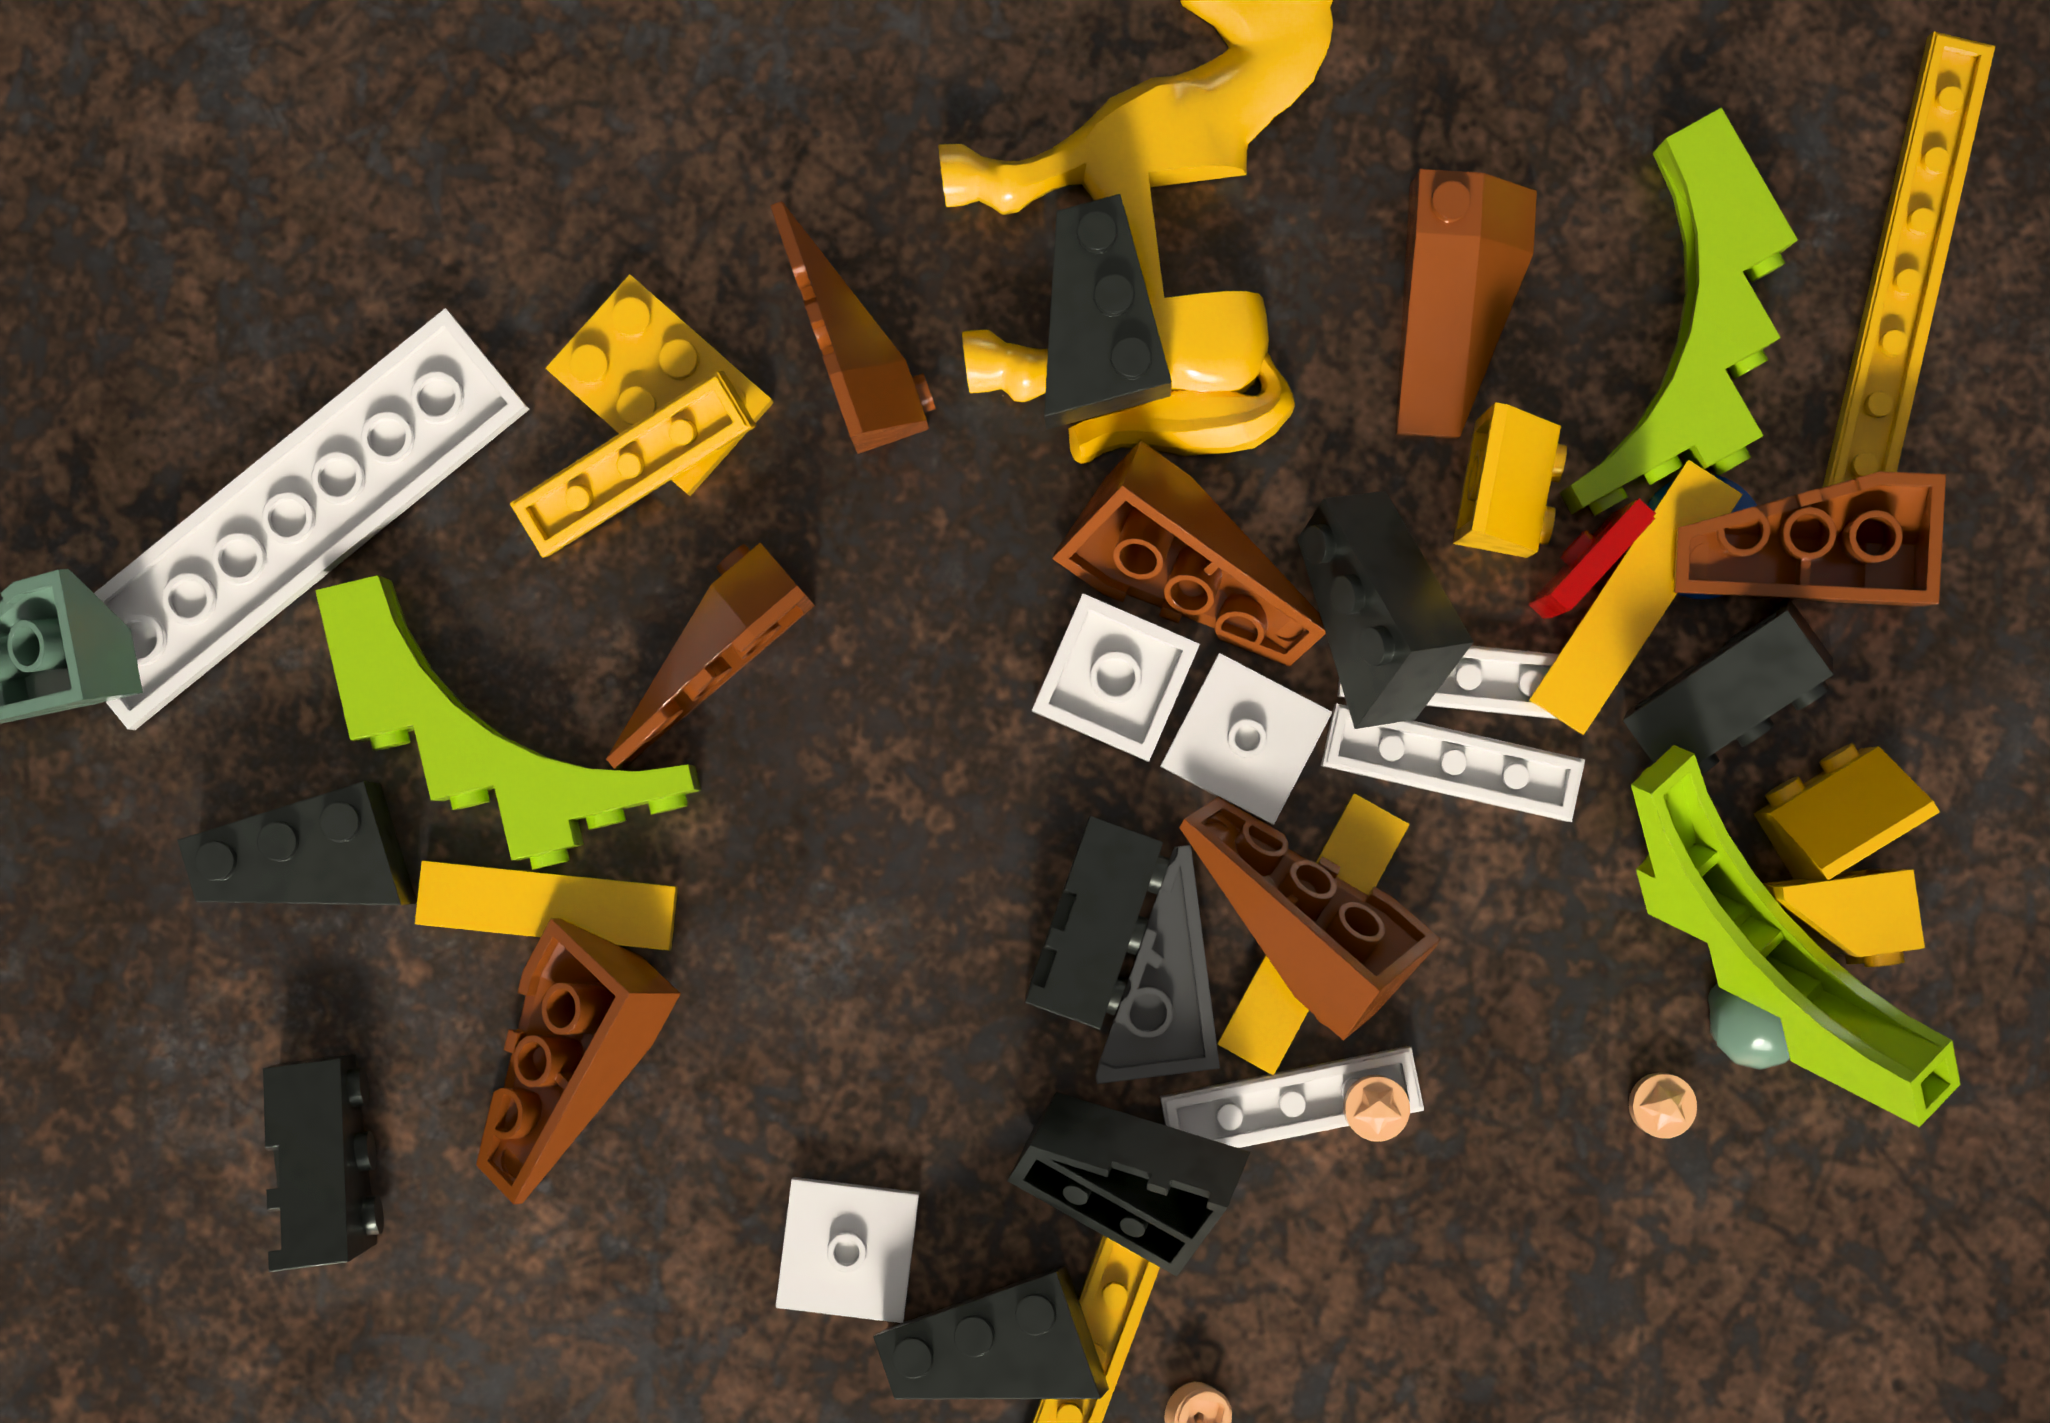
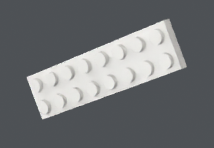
[94,308,529,730]

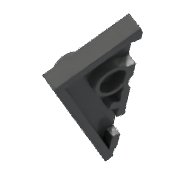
[1095,845,1220,1084]

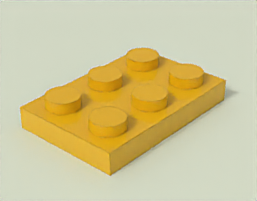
[545,274,774,496]

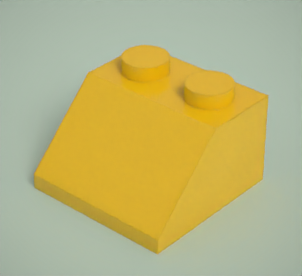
[1453,402,1567,558]
[1754,743,1940,881]
[1762,868,1925,967]

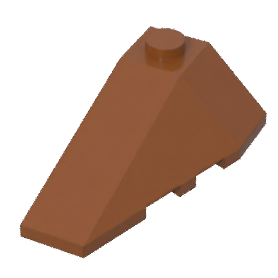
[1395,169,1537,439]
[770,201,936,454]
[1052,440,1326,667]
[1673,471,1946,606]
[606,542,815,770]
[1179,796,1441,1041]
[476,918,681,1204]

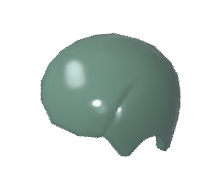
[1707,983,1790,1070]

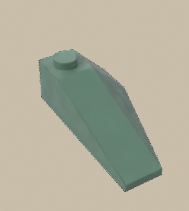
[0,569,143,724]

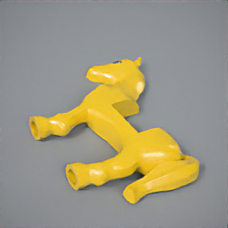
[938,0,1333,464]

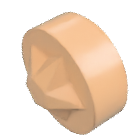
[1629,1072,1697,1138]
[1343,1075,1410,1141]
[1164,1382,1232,1423]

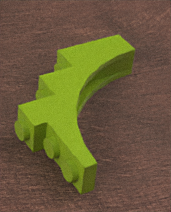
[1559,107,1798,516]
[315,575,701,870]
[1631,745,1961,1127]

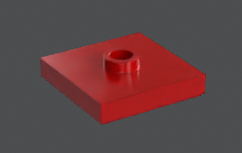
[1528,498,1656,619]

